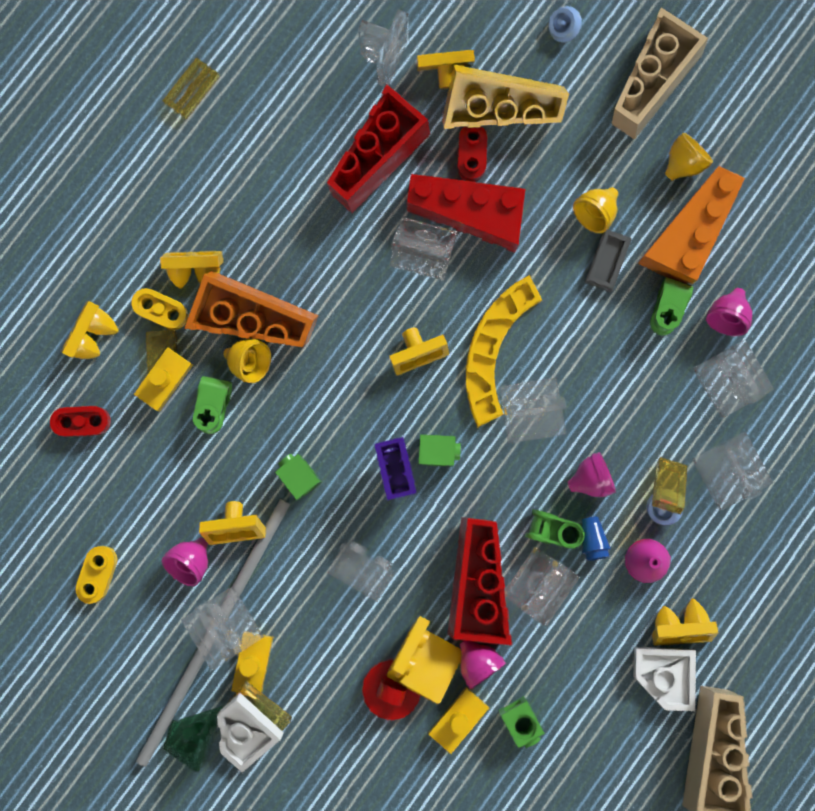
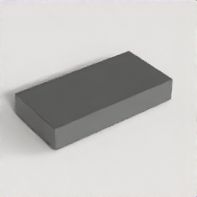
[584,229,632,292]

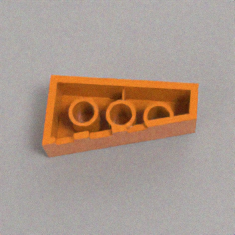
[637,166,745,285]
[184,271,319,347]

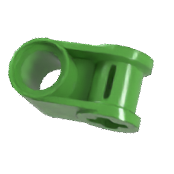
[650,277,694,336]
[193,376,232,434]
[525,509,584,548]

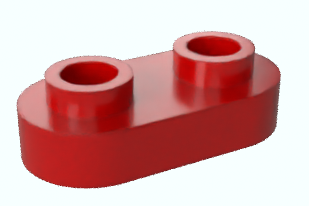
[458,126,487,182]
[50,406,111,437]

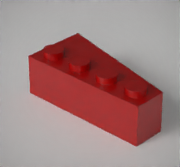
[327,84,430,213]
[407,174,526,253]
[447,517,512,645]

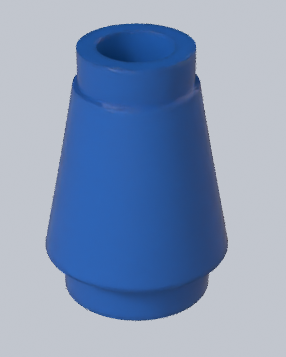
[581,517,611,561]

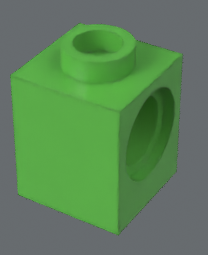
[419,434,461,467]
[275,453,322,500]
[498,696,545,748]

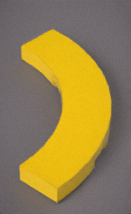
[466,275,542,428]

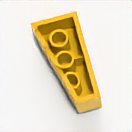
[442,65,569,129]

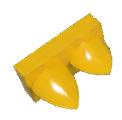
[160,251,223,289]
[60,301,119,359]
[652,598,718,646]

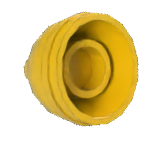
[665,133,713,181]
[573,187,619,233]
[224,339,271,383]

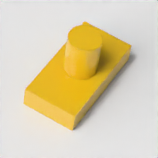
[416,49,475,89]
[389,327,449,376]
[133,347,193,412]
[199,501,266,545]
[231,631,274,697]
[428,687,489,754]

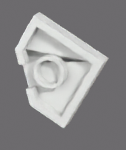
[634,647,696,711]
[217,693,283,772]

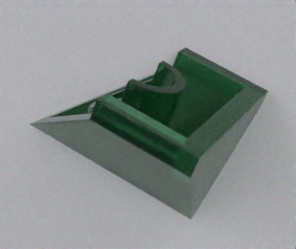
[163,705,225,772]

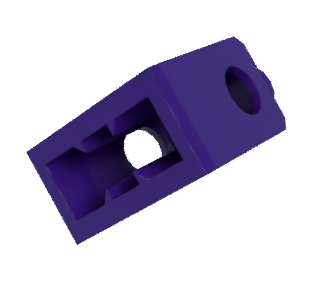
[374,437,417,500]

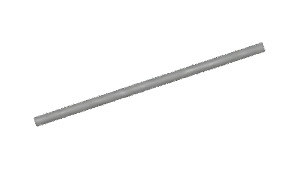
[136,499,290,767]

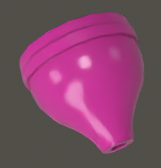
[706,288,752,336]
[567,452,616,497]
[161,537,208,587]
[625,539,671,583]
[460,640,506,689]

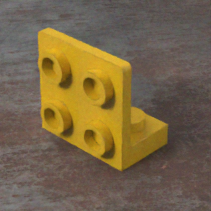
[386,616,461,704]

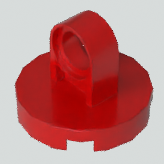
[362,659,420,721]

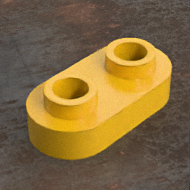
[131,288,188,330]
[75,546,118,604]

